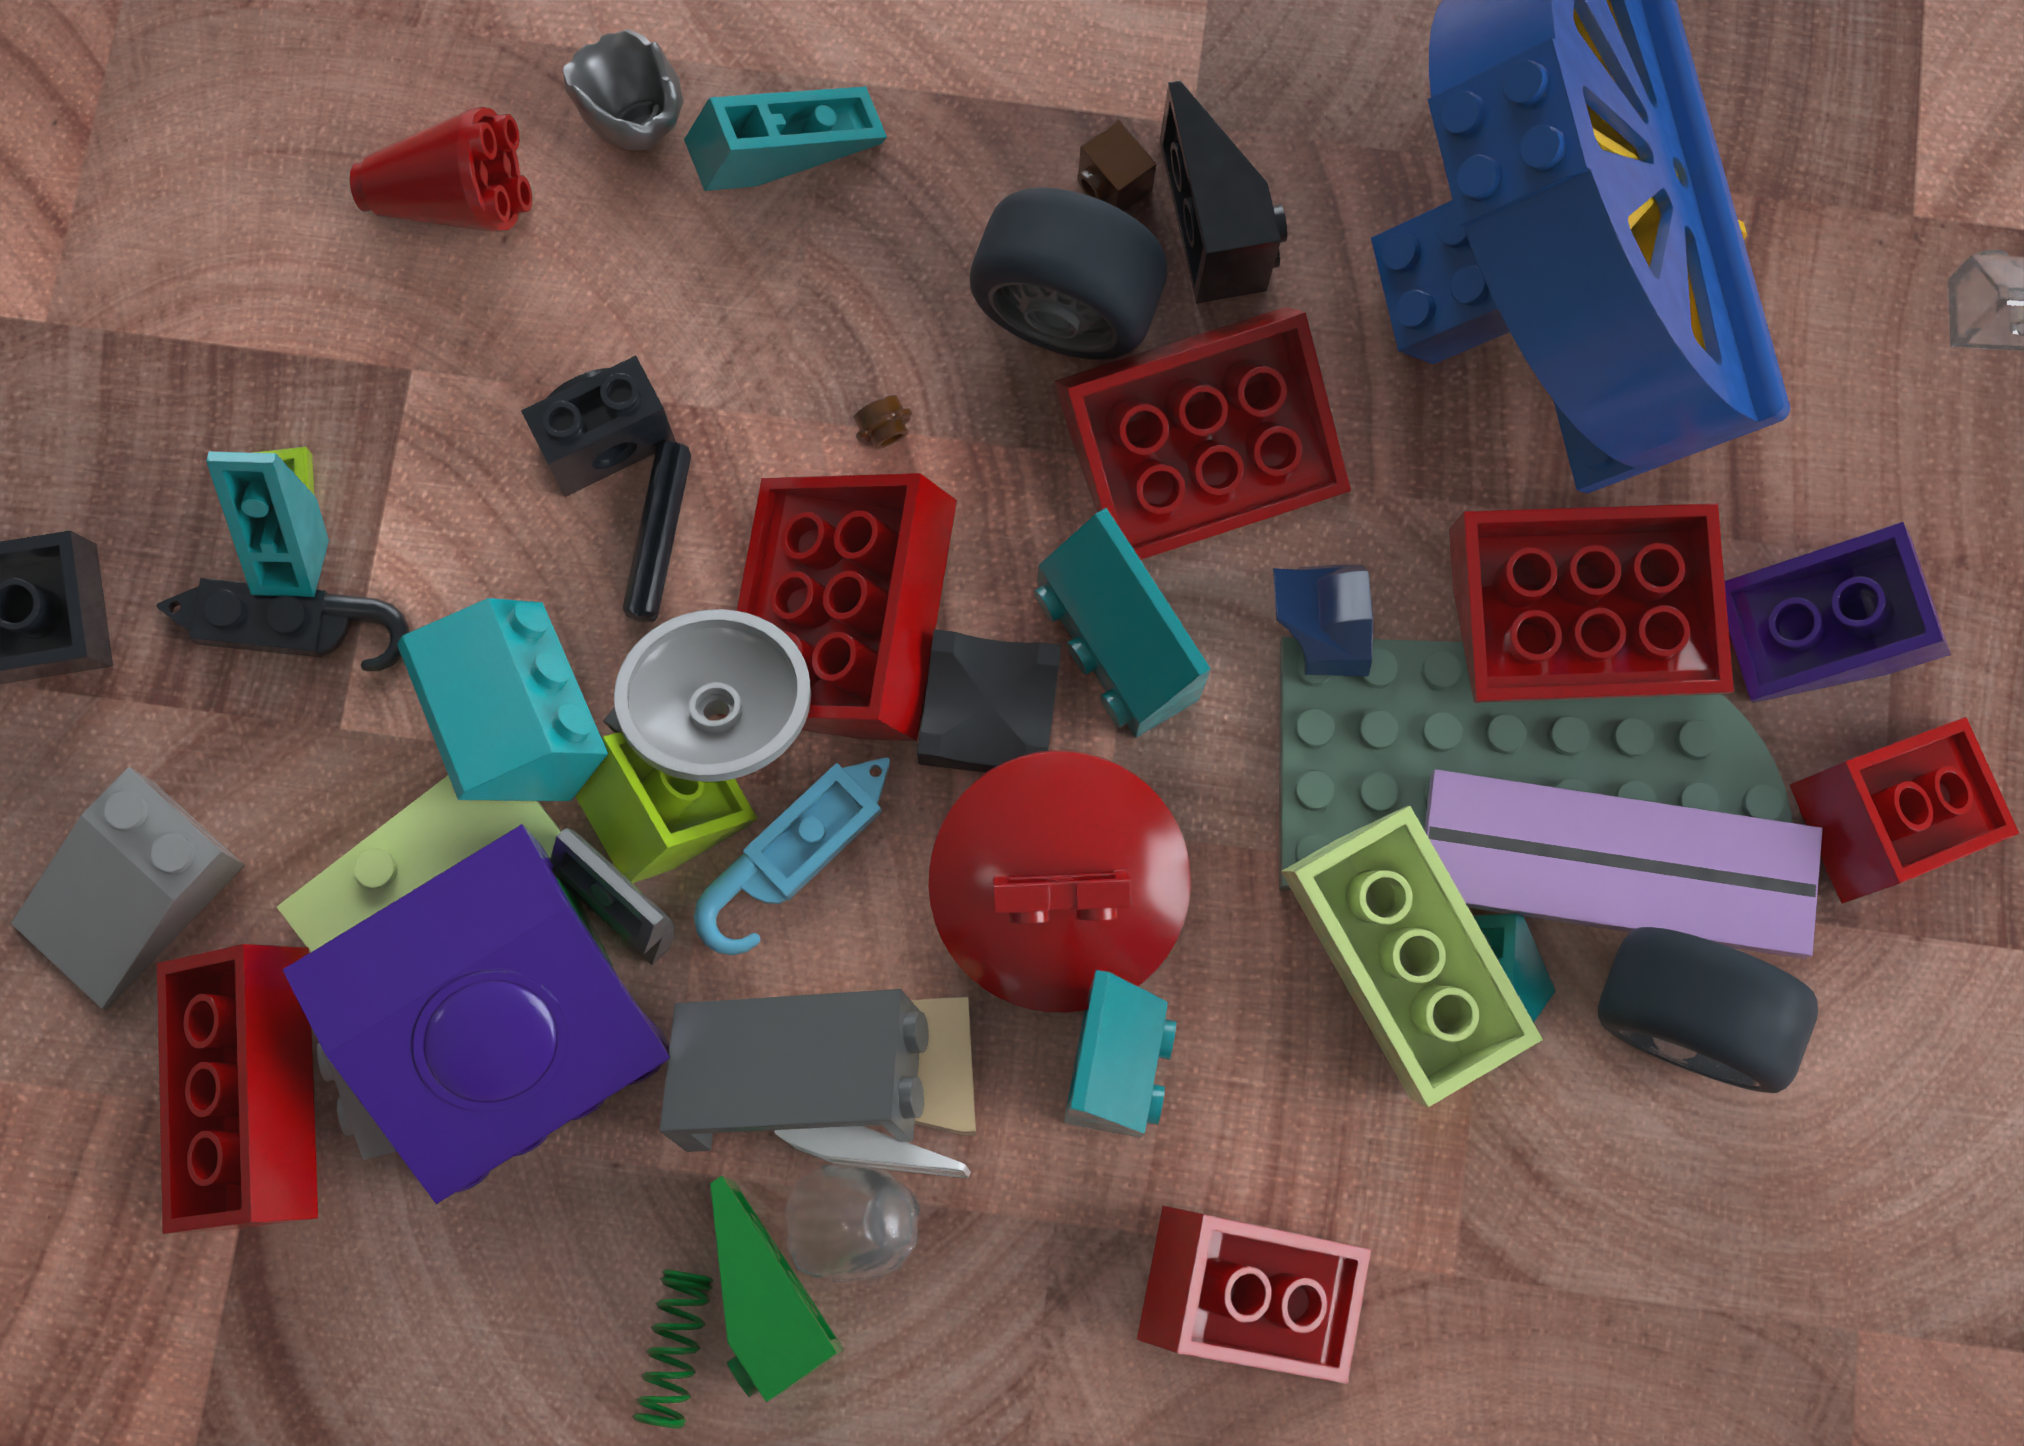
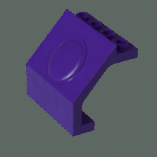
[283,824,671,1204]

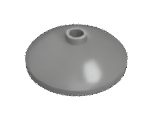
[614,609,811,782]

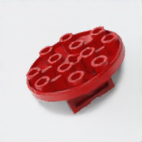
[928,750,1191,1013]

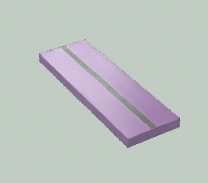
[1424,769,1822,959]

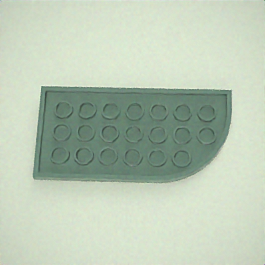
[1279,636,1793,890]

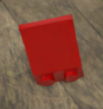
[1789,717,2020,904]
[1137,1205,1371,1384]

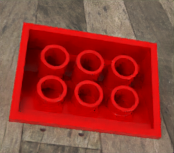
[1054,307,1351,560]
[717,473,957,741]
[1449,503,1734,703]

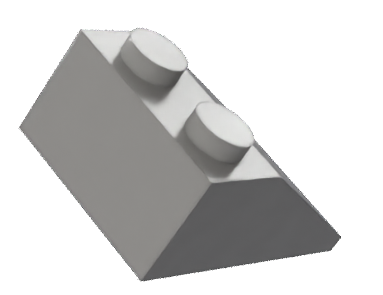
[11,767,245,1010]

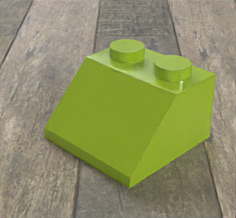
[575,731,758,883]

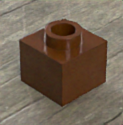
[1077,119,1157,211]

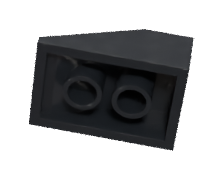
[1160,80,1288,304]

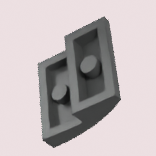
[550,828,674,965]

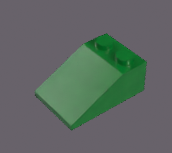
[710,1176,845,1402]

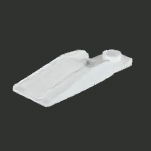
[774,1126,971,1178]

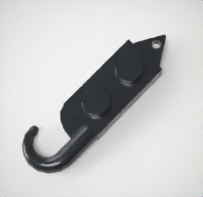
[156,578,409,672]

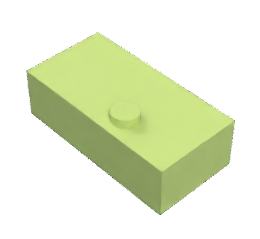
[277,775,562,952]

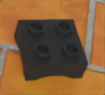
[917,629,1061,773]

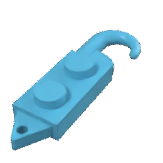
[694,757,890,956]

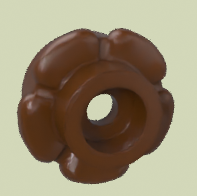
[853,395,912,449]

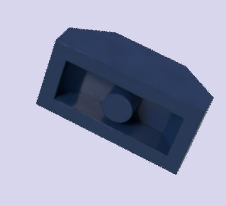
[1273,565,1373,676]

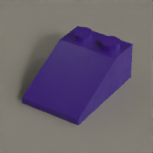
[1725,522,1951,703]

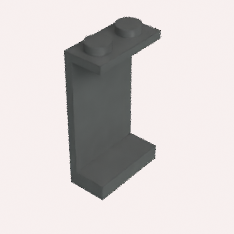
[660,989,929,1152]

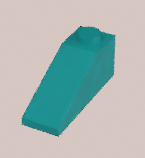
[684,86,887,191]
[206,451,329,597]

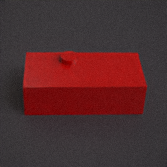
[157,944,318,1234]

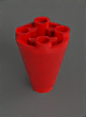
[349,107,532,232]

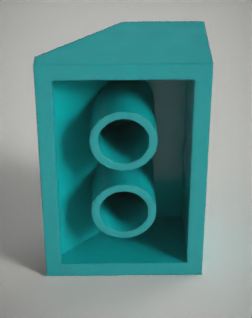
[1033,508,1211,738]
[397,598,608,801]

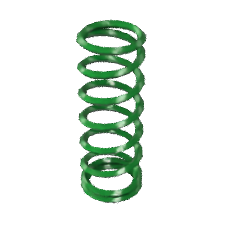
[632,1269,714,1429]

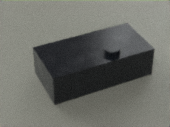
[0,531,113,685]

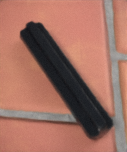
[623,441,691,622]

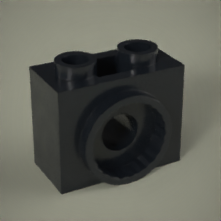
[521,355,676,497]

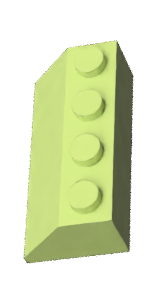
[1281,806,1543,1107]

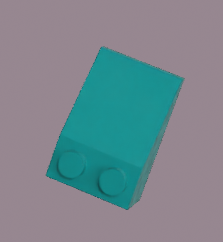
[1063,970,1177,1138]

